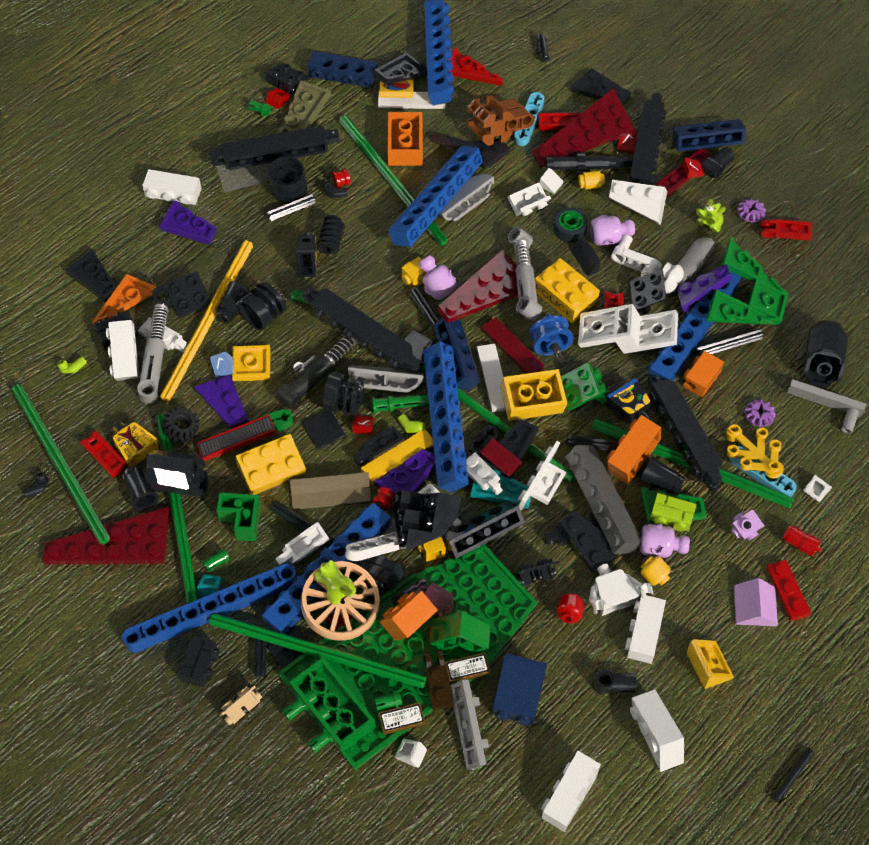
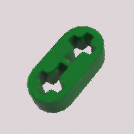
[260,409,293,432]

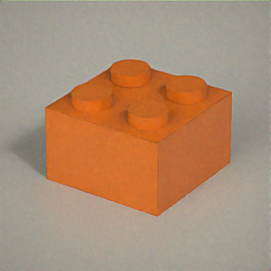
[380,591,438,641]

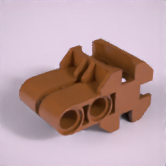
[466,95,535,146]

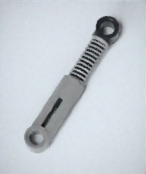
[137,286,172,404]

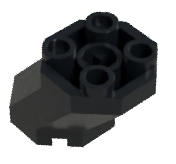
[803,320,848,388]
[145,449,208,496]

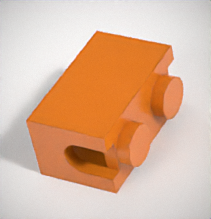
[683,351,724,398]

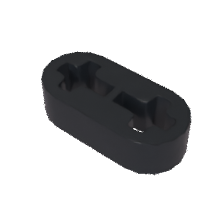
[469,425,499,457]

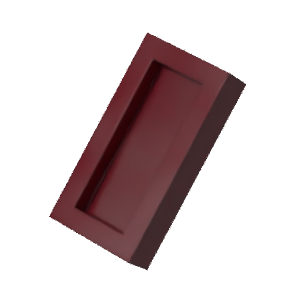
[480,438,523,478]

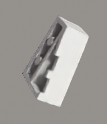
[609,180,667,226]
[630,690,684,772]
[541,751,601,832]

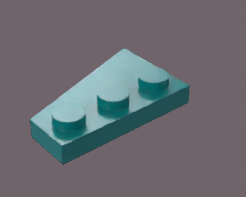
[471,469,531,509]

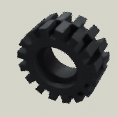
[162,406,200,444]

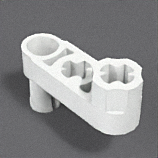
[611,234,662,277]

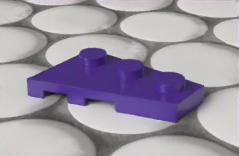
[160,200,217,245]
[677,264,732,312]
[194,375,249,429]
[374,449,436,494]

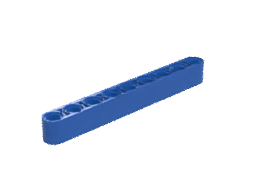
[122,564,297,653]

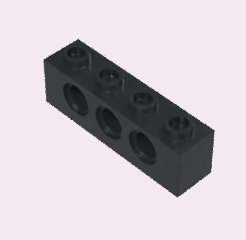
[442,500,525,558]

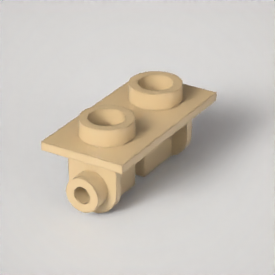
[219,686,262,726]

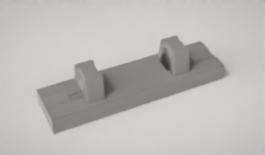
[450,680,489,770]

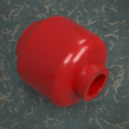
[556,593,585,624]

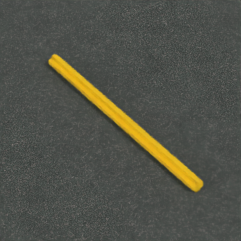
[160,240,253,402]

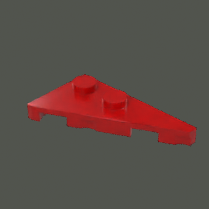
[450,47,503,86]

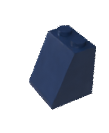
[492,653,547,726]

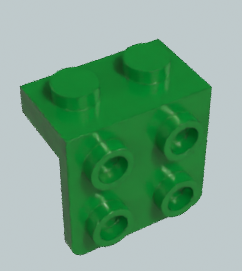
[561,362,608,411]

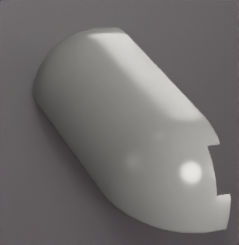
[439,174,494,221]
[676,237,718,289]
[348,365,424,392]

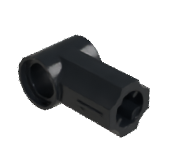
[702,147,735,179]
[593,670,637,695]

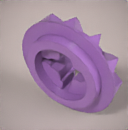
[737,198,766,222]
[745,399,776,427]

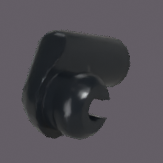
[322,182,347,198]
[23,472,49,498]

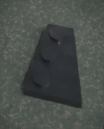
[373,52,427,84]
[571,68,631,105]
[66,249,117,302]
[481,420,539,479]
[558,511,620,573]

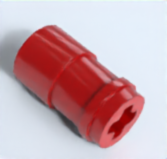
[782,524,822,558]

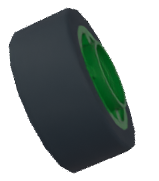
[554,208,588,242]

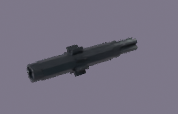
[545,152,632,174]

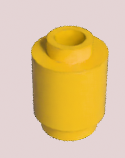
[578,170,605,190]

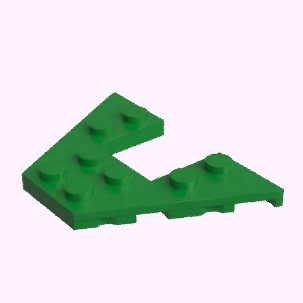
[706,237,789,325]

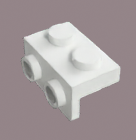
[507,182,551,216]

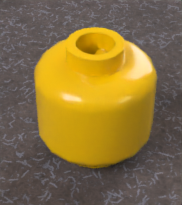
[640,556,671,586]

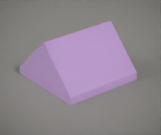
[734,578,778,626]

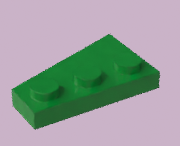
[640,487,707,525]

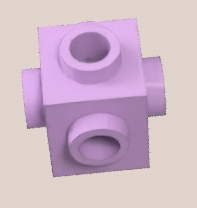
[731,509,764,541]

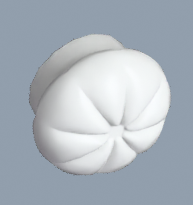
[663,262,684,294]

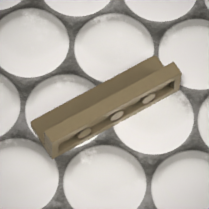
[290,472,371,510]

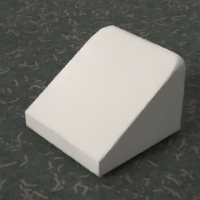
[540,168,563,194]
[803,475,832,502]
[395,738,427,768]

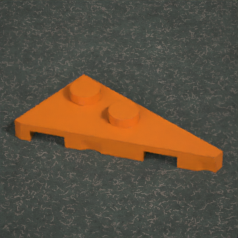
[92,274,157,325]

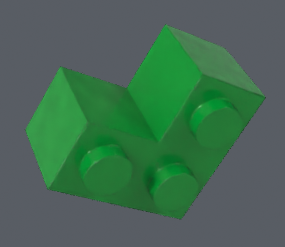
[217,493,261,541]
[429,611,490,653]

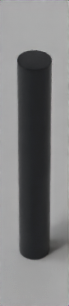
[772,748,814,803]

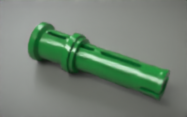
[371,394,429,414]

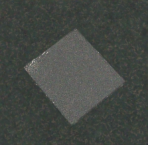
[216,163,270,192]

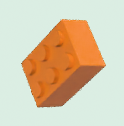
[388,112,423,166]
[607,415,661,485]

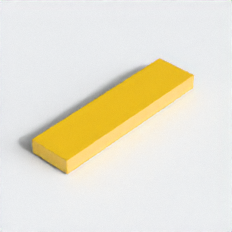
[361,429,434,485]

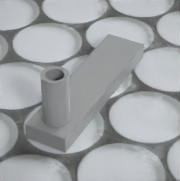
[787,379,866,434]

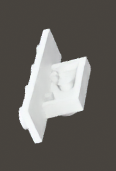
[518,441,566,511]

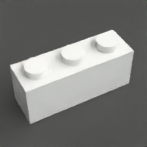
[142,169,201,205]
[106,320,139,381]
[625,595,666,664]

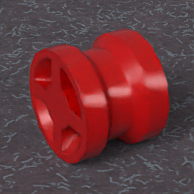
[332,168,351,189]
[372,487,395,511]

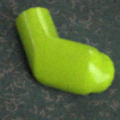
[57,356,87,373]
[398,414,426,433]

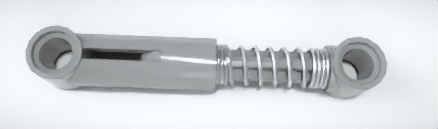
[508,227,542,321]

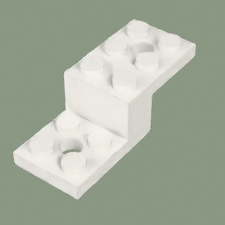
[578,304,678,354]

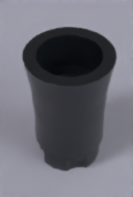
[215,282,250,324]
[640,456,685,494]
[122,466,159,511]

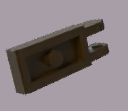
[424,650,454,711]

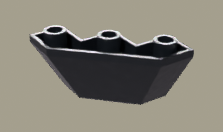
[392,490,461,550]

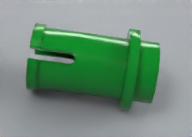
[248,99,271,117]
[291,289,309,304]
[203,549,230,572]
[375,691,402,711]

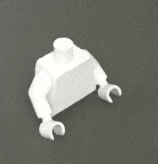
[589,564,653,616]

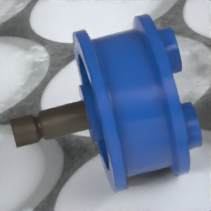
[529,314,574,362]

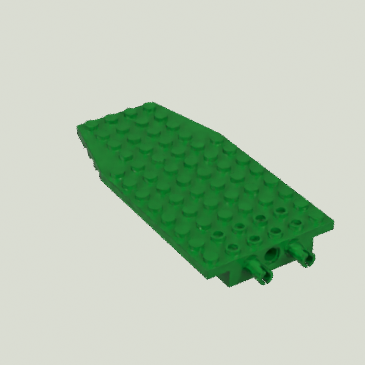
[278,544,537,771]

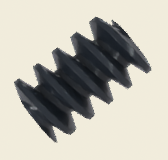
[316,215,345,254]

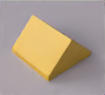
[686,639,734,689]

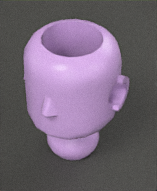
[590,215,635,246]
[418,255,458,300]
[639,524,690,558]

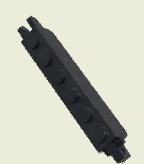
[629,92,667,185]
[209,125,340,170]
[302,287,421,373]
[647,375,723,492]

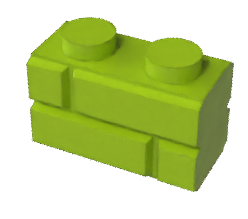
[650,493,696,532]

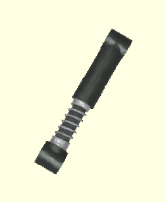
[275,335,358,410]

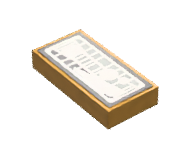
[444,653,491,684]
[378,702,425,735]

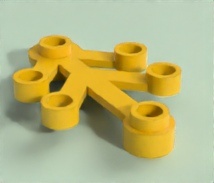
[726,424,784,479]

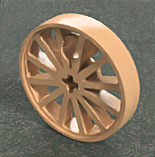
[301,561,380,640]

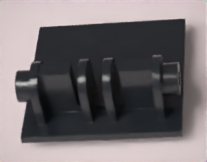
[264,63,310,94]
[630,269,666,314]
[163,271,211,318]
[513,558,559,587]

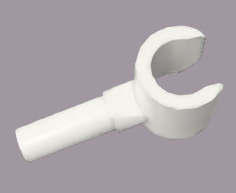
[293,355,316,374]

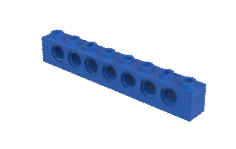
[424,0,454,106]
[388,146,483,247]
[648,271,741,381]
[423,341,469,492]
[262,503,391,634]

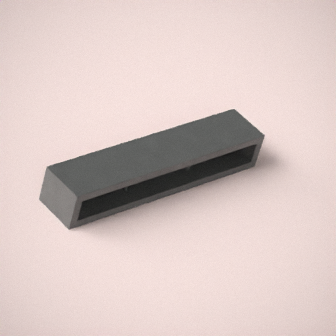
[566,445,642,554]

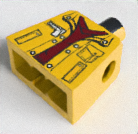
[113,422,159,468]

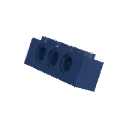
[308,51,378,88]
[673,119,746,152]
[433,318,481,391]

